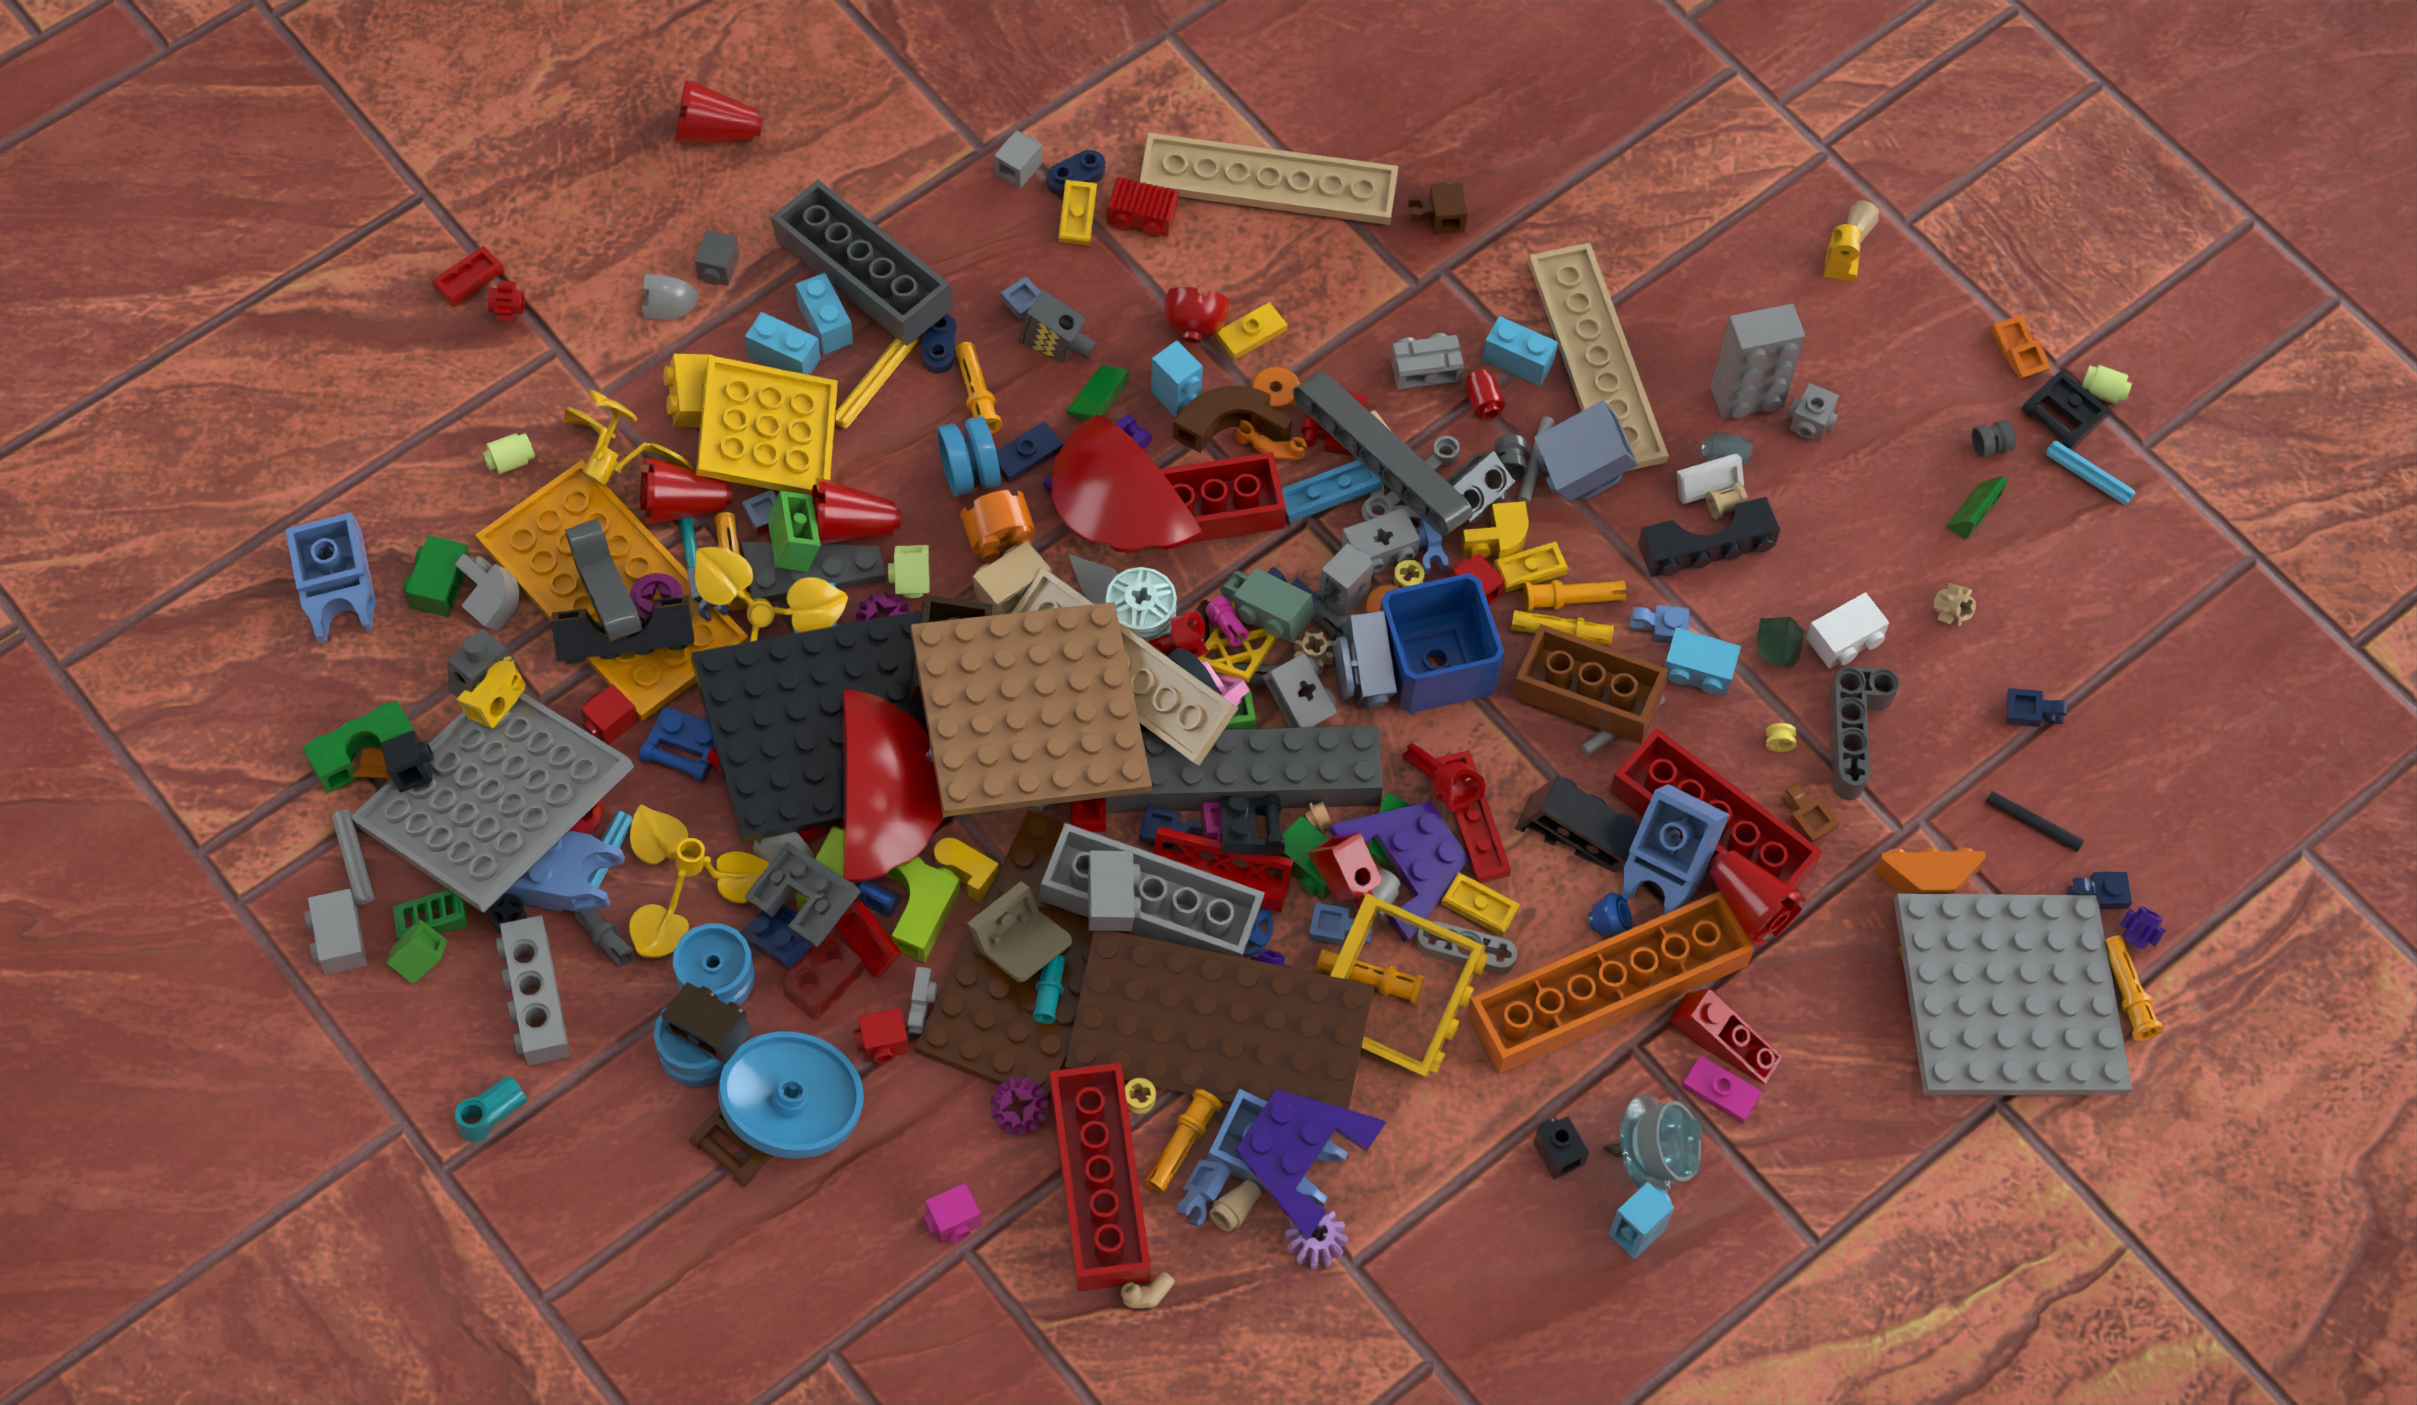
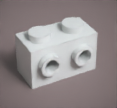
[1806,592,1889,669]

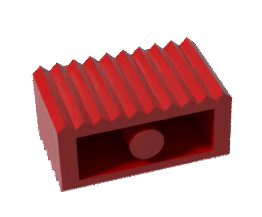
[1107,176,1178,237]

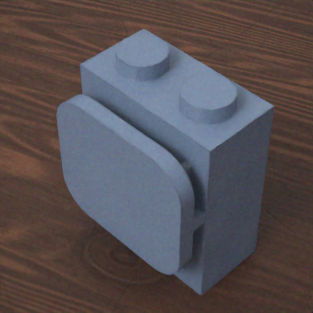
[1535,400,1638,502]
[1333,611,1397,709]

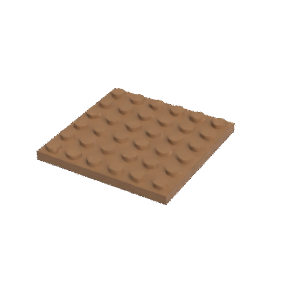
[910,602,1152,817]

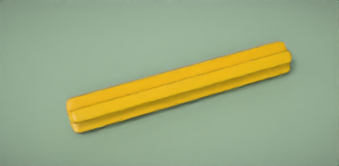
[835,338,918,429]

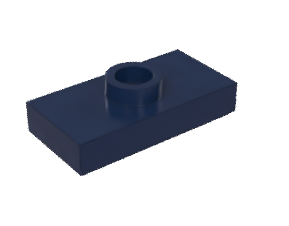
[996,422,1063,483]

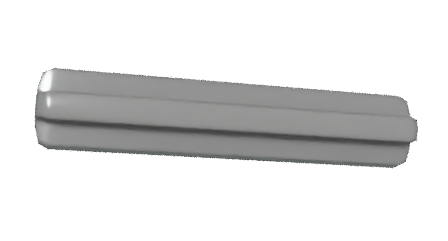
[332,809,375,905]

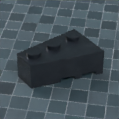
[1514,775,1639,872]

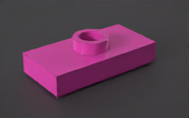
[1681,1055,1762,1124]

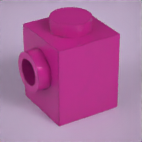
[922,1183,982,1244]

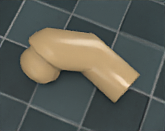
[1121,1271,1175,1309]

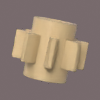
[1934,583,1976,627]
[1294,631,1334,674]

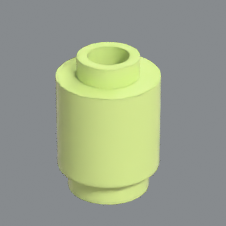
[2082,365,2132,405]
[482,433,535,475]

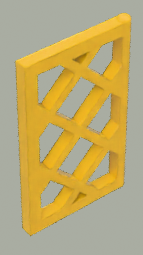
[1198,602,1277,682]

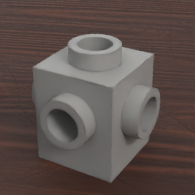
[1788,383,1839,442]

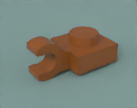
[1782,783,1840,844]

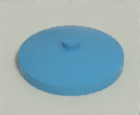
[718,1031,864,1159]

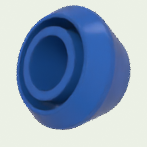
[1588,892,1633,938]

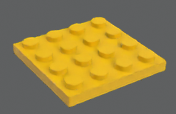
[696,355,838,495]

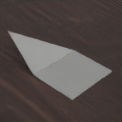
[1068,554,1118,604]

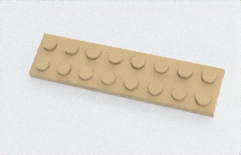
[1140,133,1398,225]
[1528,243,1669,470]
[1012,567,1238,766]

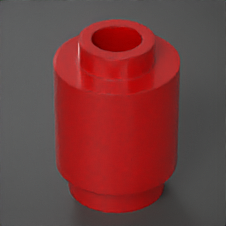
[1465,369,1505,420]

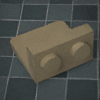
[967,881,1072,982]

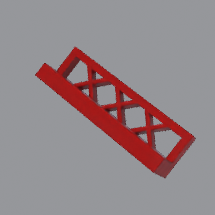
[1153,826,1294,913]

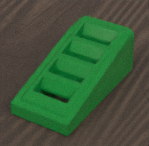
[393,889,469,939]

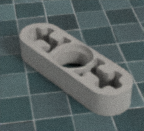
[1416,921,1517,974]

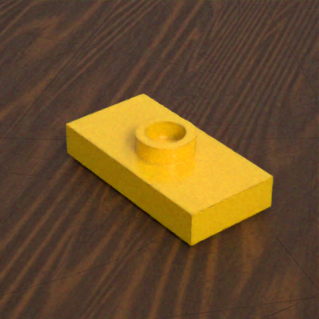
[1058,180,1097,246]
[1216,302,1288,360]
[1493,541,1569,593]
[1441,872,1520,937]

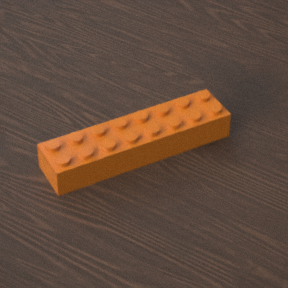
[1467,891,1754,1074]

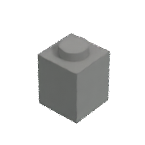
[994,130,1042,189]

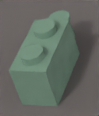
[1220,568,1315,643]

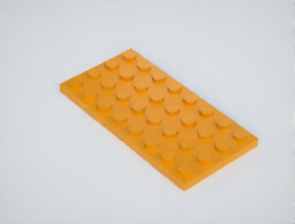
[475,460,749,722]

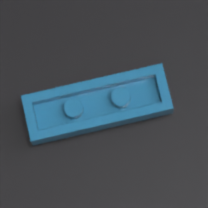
[1282,460,1382,523]

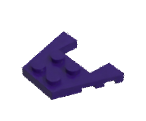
[1328,801,1469,942]
[1235,1089,1386,1241]

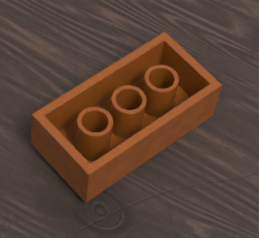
[1514,624,1668,744]

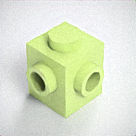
[888,545,930,598]

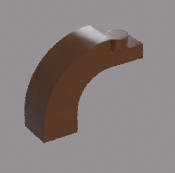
[1173,386,1292,453]

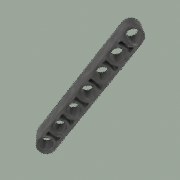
[1293,370,1473,536]

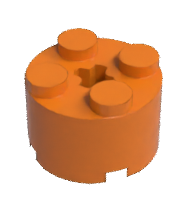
[960,490,1036,562]

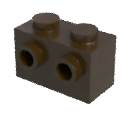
[661,982,751,1065]

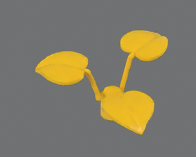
[563,389,694,486]
[695,547,848,646]
[629,804,770,958]

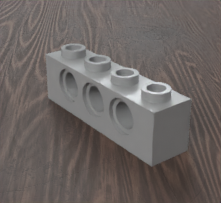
[496,915,571,1066]

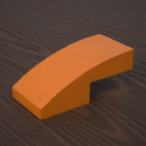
[1990,315,2051,379]

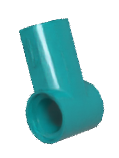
[455,1076,527,1142]

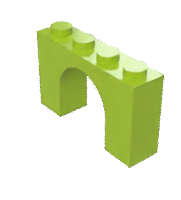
[796,827,961,963]

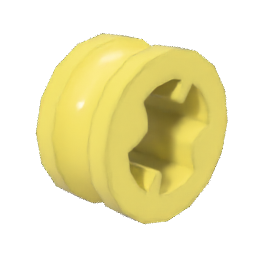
[1394,560,1425,588]
[1766,723,1796,752]
[1125,1078,1156,1114]

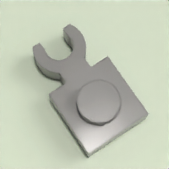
[908,967,937,1035]

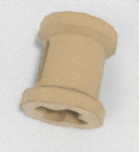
[1706,482,1748,520]

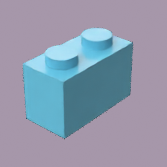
[795,273,853,355]
[745,312,821,375]
[1482,316,1558,387]
[1151,341,1203,418]
[1664,627,1741,696]
[1609,1182,1674,1260]

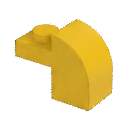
[1460,501,1529,559]

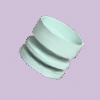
[1105,567,1177,641]

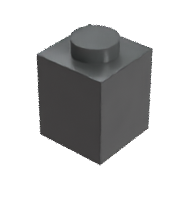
[695,230,740,286]

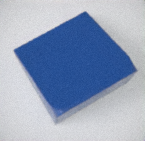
[859,881,902,917]

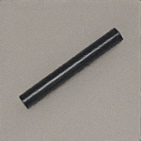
[1985,791,2084,852]

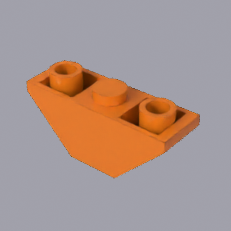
[1875,848,1986,894]

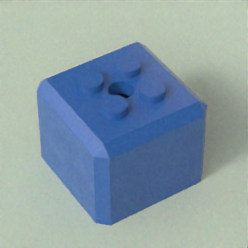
[1380,573,1504,713]

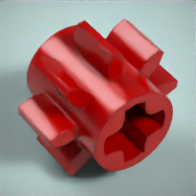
[488,281,525,322]

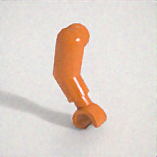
[1235,420,1307,461]

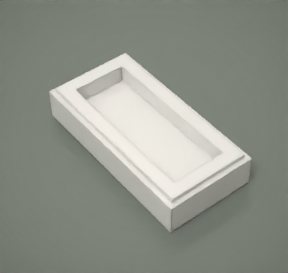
[1677,453,1744,504]

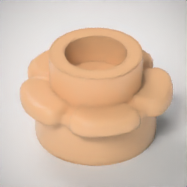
[1305,801,1333,834]

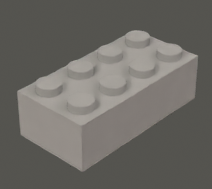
[1710,304,1806,419]

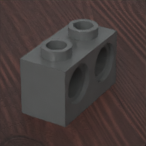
[1446,450,1515,524]

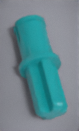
[1033,954,1065,1024]

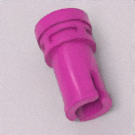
[1205,597,1249,646]

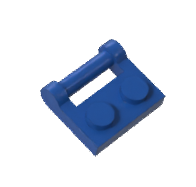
[639,706,715,782]

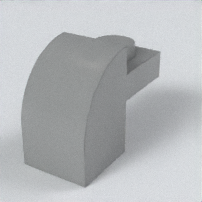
[455,554,519,632]

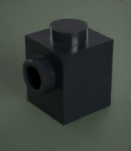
[382,730,434,793]
[1533,1116,1589,1180]

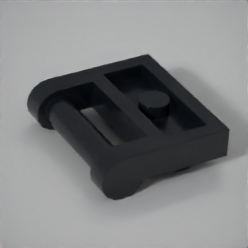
[2021,370,2111,451]
[1218,794,1285,856]

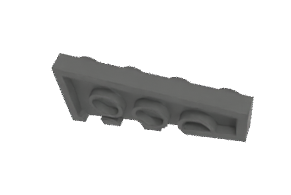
[741,541,886,602]

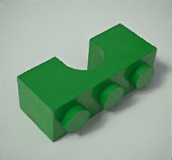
[302,700,414,794]

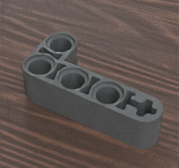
[565,518,642,642]
[1829,667,1900,800]

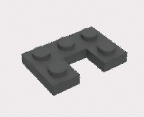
[744,842,861,947]

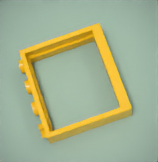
[1330,893,1489,1077]

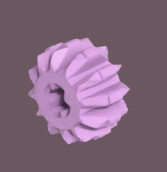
[1285,1205,1348,1270]

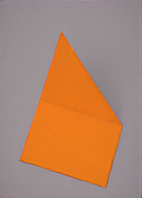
[352,748,390,778]

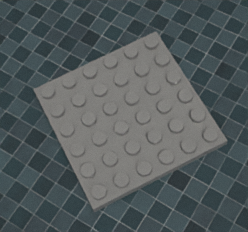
[350,693,634,913]
[1893,894,2132,1095]

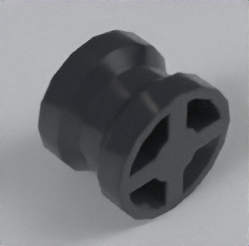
[488,893,527,935]

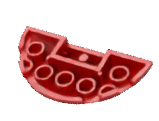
[1051,414,1203,553]
[842,689,943,882]

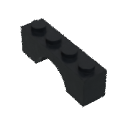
[1638,496,1780,577]
[551,595,695,664]

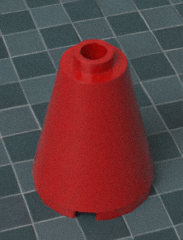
[675,80,763,144]
[640,457,732,525]
[811,478,901,545]
[1710,850,1806,947]

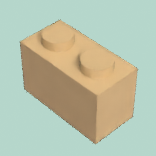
[973,541,1051,615]

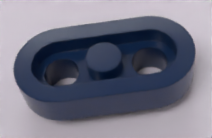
[1047,150,1106,196]
[922,314,957,374]

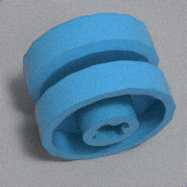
[936,416,1001,498]
[673,923,755,1005]
[654,1006,725,1087]

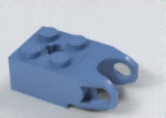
[285,512,376,644]
[1621,784,1730,915]
[504,830,625,912]
[1206,1089,1348,1208]

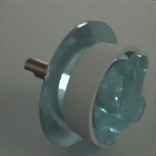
[1603,1095,1703,1193]

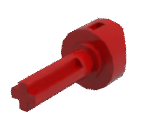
[1147,610,1210,658]
[1402,743,1486,812]

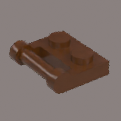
[689,1106,773,1188]

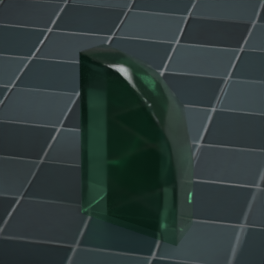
[1757,617,1805,669]

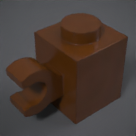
[1408,182,1468,234]

